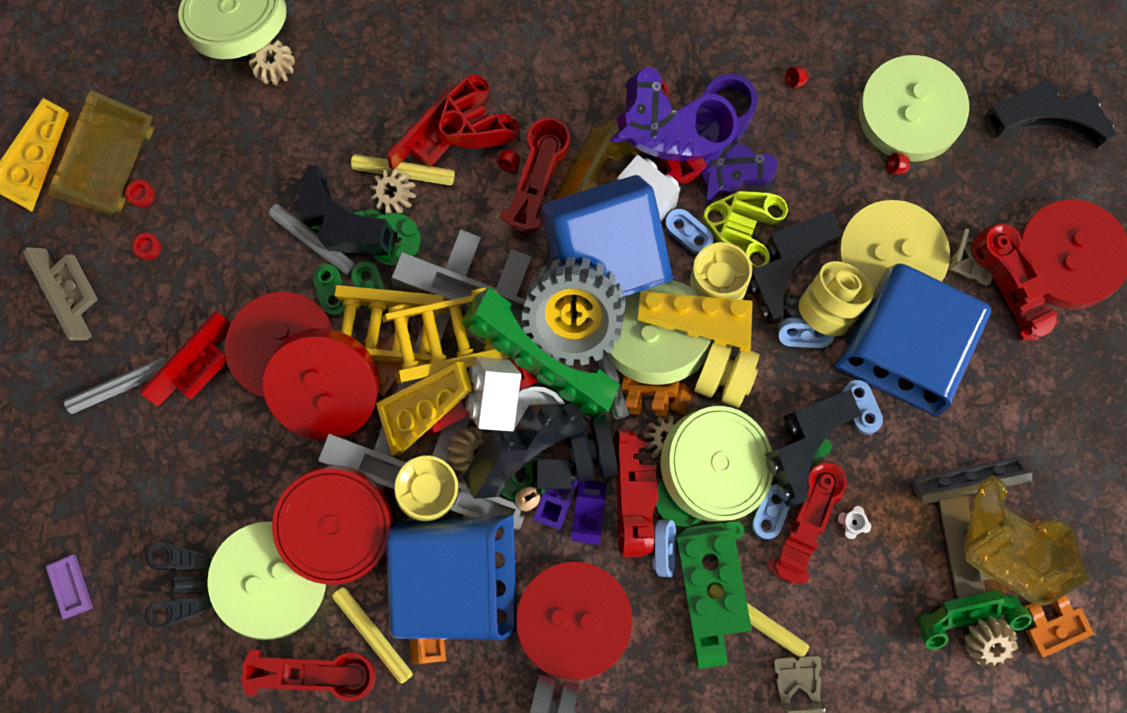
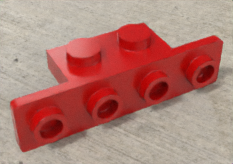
[387,84,457,170]
[140,311,231,406]

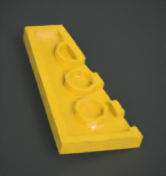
[0,98,69,212]
[638,291,752,354]
[376,362,473,456]

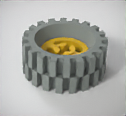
[522,257,625,366]

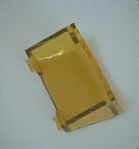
[47,90,155,215]
[552,115,641,201]
[964,475,1088,605]

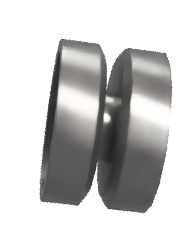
[530,675,580,713]

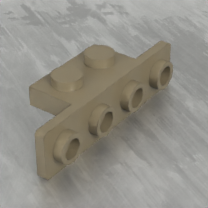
[23,247,98,340]
[938,496,994,598]

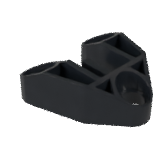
[144,542,213,629]

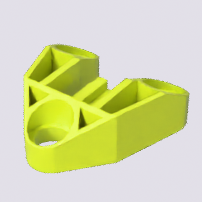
[703,191,788,269]

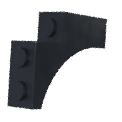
[985,80,1117,149]
[295,165,394,256]
[748,211,842,326]
[765,390,862,507]
[463,404,588,499]

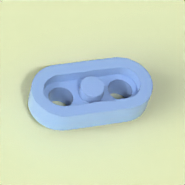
[665,209,713,255]
[778,318,834,348]
[842,380,883,435]
[752,484,790,540]
[652,520,677,578]

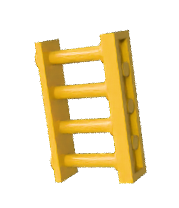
[335,285,449,366]
[382,287,509,384]

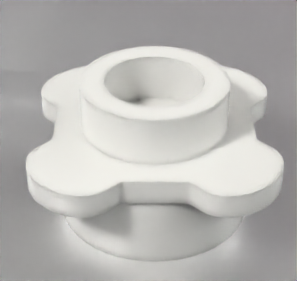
[838,506,871,539]

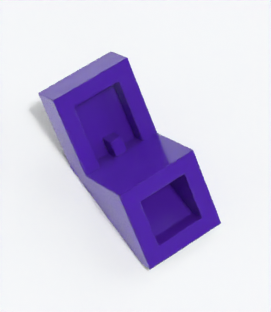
[533,477,578,530]
[571,481,607,545]

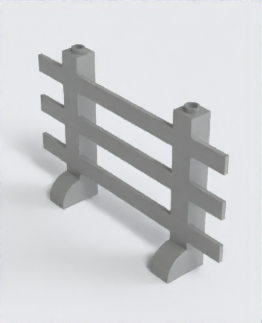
[318,230,577,532]

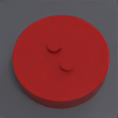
[1019,199,1127,309]
[225,292,336,400]
[263,328,380,440]
[272,465,392,585]
[517,562,632,680]

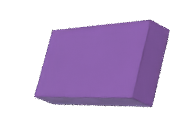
[46,555,93,619]

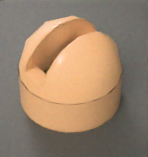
[515,486,540,511]

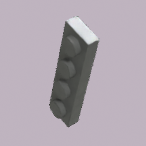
[912,456,1033,504]

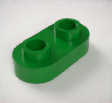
[351,261,387,313]
[313,264,345,317]

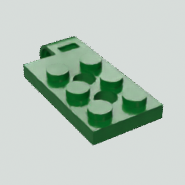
[676,529,752,669]

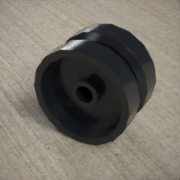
[567,415,618,483]

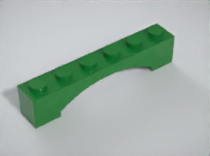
[461,287,620,417]

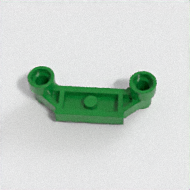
[917,590,1033,650]

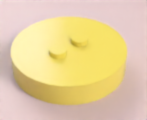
[837,200,950,293]

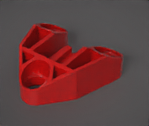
[437,74,520,149]

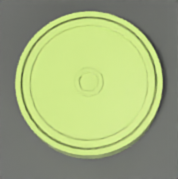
[178,0,286,59]
[858,55,969,162]
[607,280,714,385]
[661,406,773,522]
[208,522,326,640]

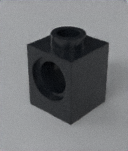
[532,459,575,490]

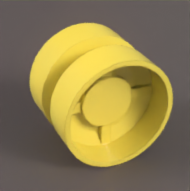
[689,242,752,300]
[798,261,873,336]
[694,340,760,409]
[395,456,458,521]

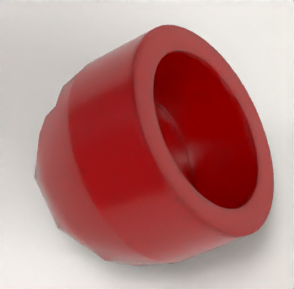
[785,66,808,88]
[497,149,520,173]
[887,153,911,175]

